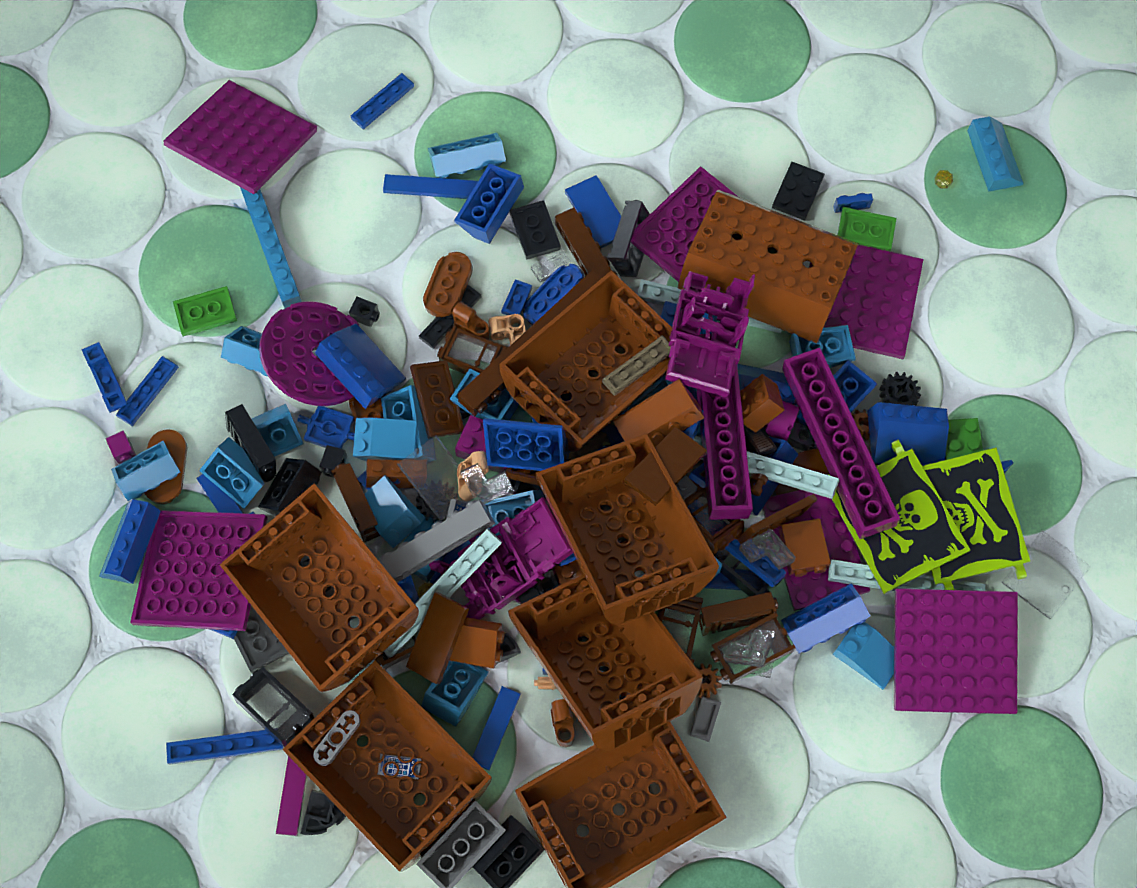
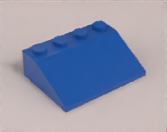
[315,323,406,409]
[867,402,949,466]
[483,418,569,471]

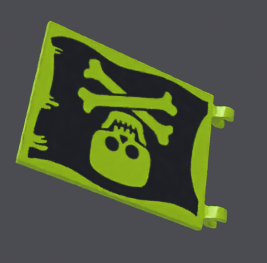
[828,440,971,594]
[922,447,1031,590]

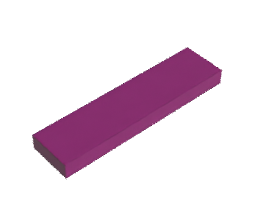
[276,756,307,836]

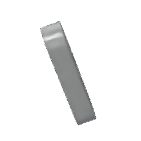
[314,710,360,766]

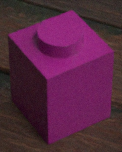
[105,430,136,464]

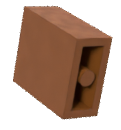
[779,518,831,577]
[449,617,504,668]

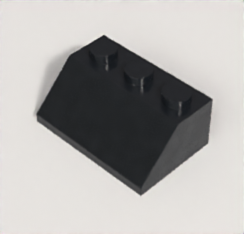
[258,458,322,516]
[472,815,545,888]

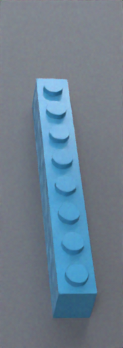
[240,187,302,309]

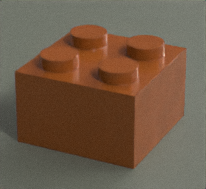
[740,374,784,433]

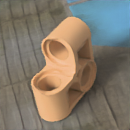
[488,314,526,345]
[457,451,489,501]

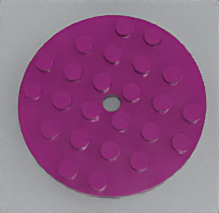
[259,302,359,406]

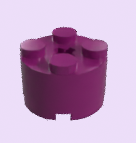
[763,400,800,441]

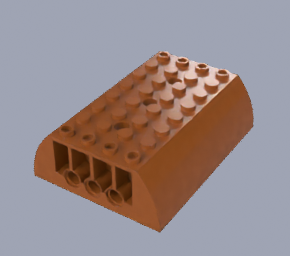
[678,190,859,343]
[499,271,672,451]
[536,434,719,625]
[220,483,419,692]
[508,574,703,752]
[282,660,492,872]
[515,721,727,888]

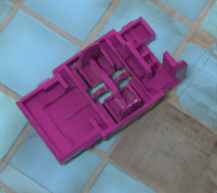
[665,271,755,397]
[429,497,573,619]

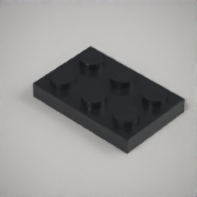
[772,161,825,221]
[509,200,561,260]

